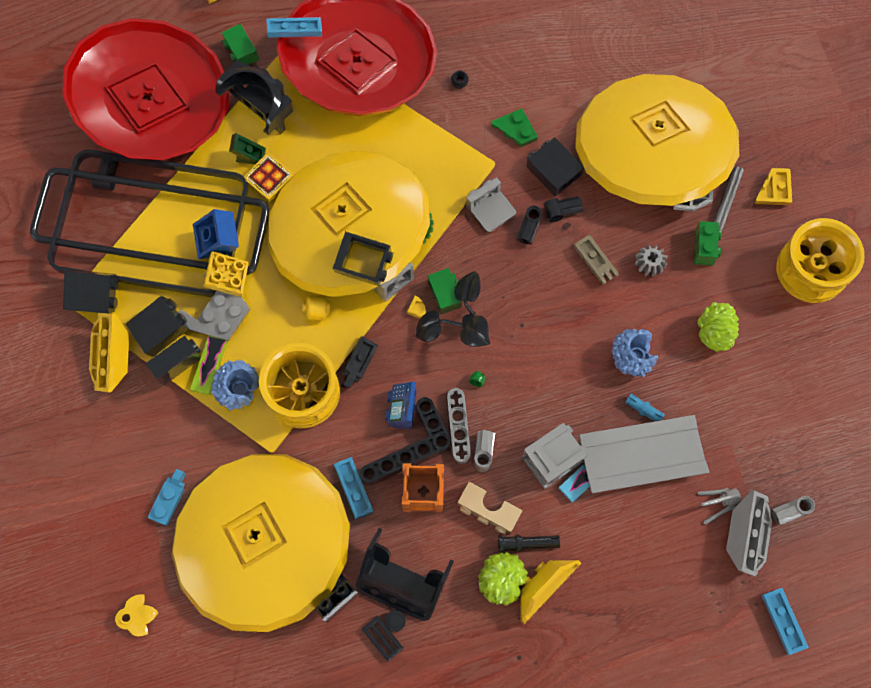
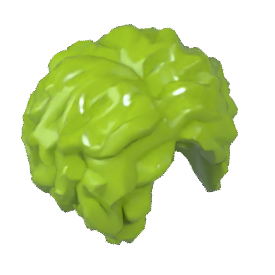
[698,302,739,352]
[478,552,528,606]

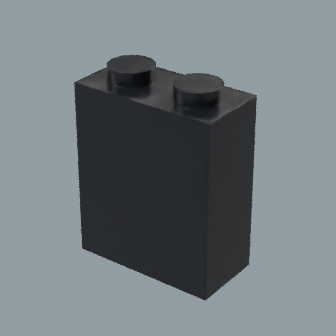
[526,137,584,197]
[63,270,119,314]
[126,296,189,357]
[145,336,201,386]

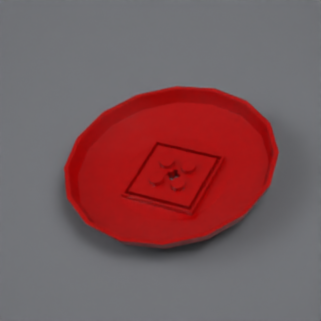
[276,0,437,117]
[62,18,229,161]

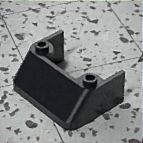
[356,528,454,621]

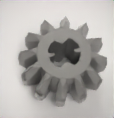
[635,245,667,277]

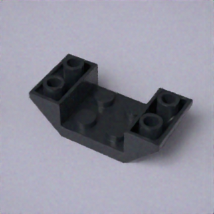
[315,573,360,623]

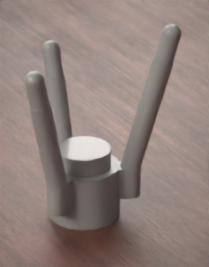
[698,488,742,524]

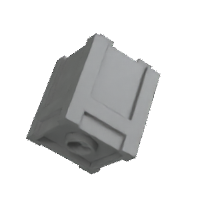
[522,423,588,490]

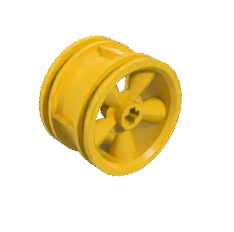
[259,343,340,428]

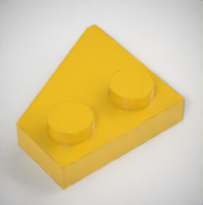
[755,168,792,205]

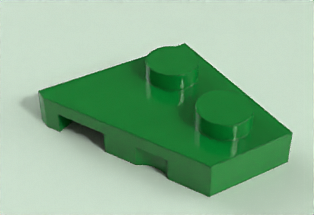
[491,108,538,147]

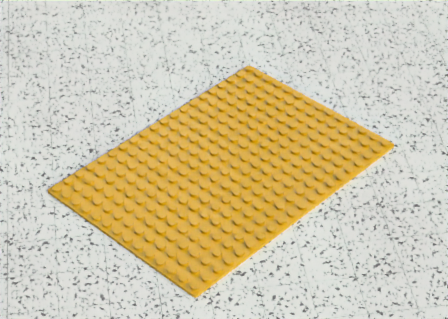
[76,56,495,453]

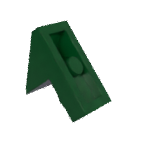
[229,133,266,164]

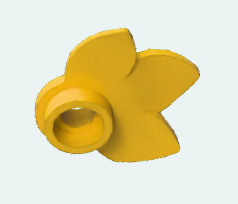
[115,594,158,637]

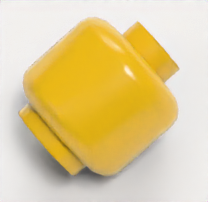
[302,295,330,321]

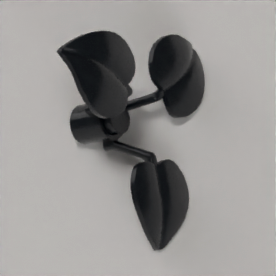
[416,271,490,347]

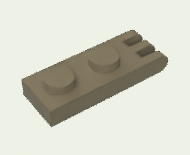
[574,235,619,285]

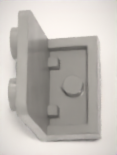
[466,177,516,233]

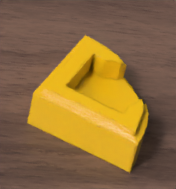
[407,296,426,319]

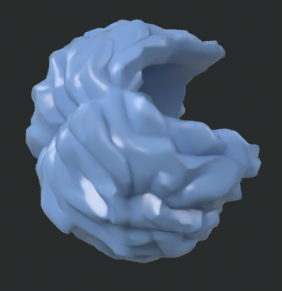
[611,329,658,377]
[211,360,259,411]

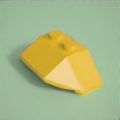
[89,313,129,392]
[520,560,581,624]

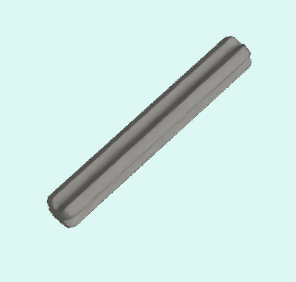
[714,166,744,231]

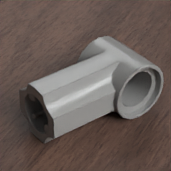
[473,430,495,472]
[771,496,815,526]

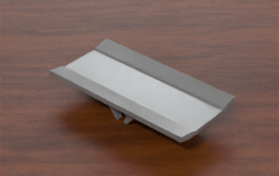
[579,415,710,494]

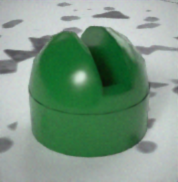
[469,371,486,387]

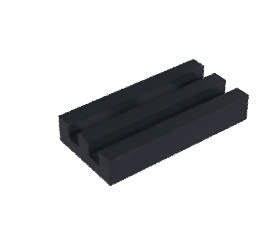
[362,616,404,662]

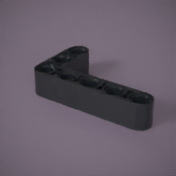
[360,397,450,486]

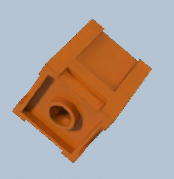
[402,463,444,513]

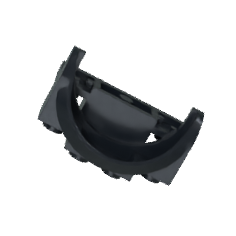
[215,60,293,135]

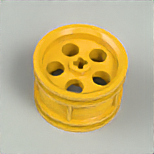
[776,218,865,303]

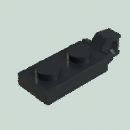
[341,336,378,390]

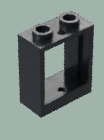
[333,231,394,286]

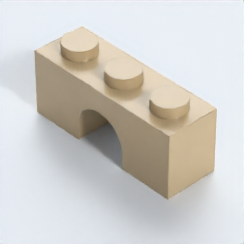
[457,482,523,535]

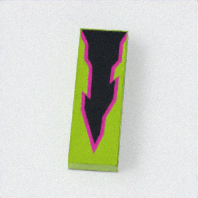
[190,336,228,396]

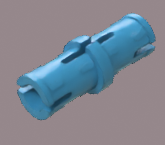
[625,393,665,422]

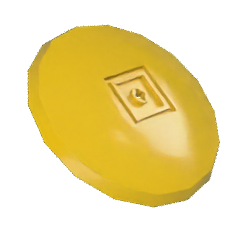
[575,74,739,206]
[268,150,430,297]
[172,454,350,632]

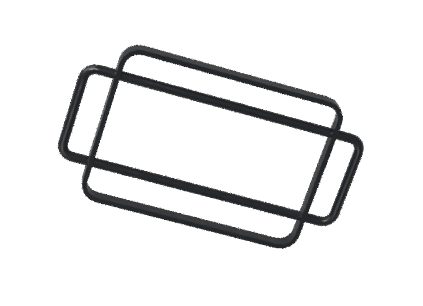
[30,150,269,297]

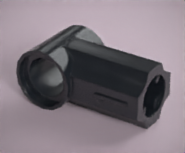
[92,159,119,191]
[543,196,583,222]
[517,205,542,245]

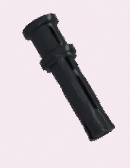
[498,534,560,553]

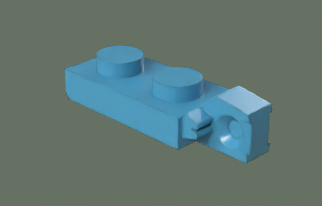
[148,469,186,526]

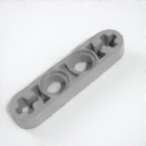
[447,388,471,464]

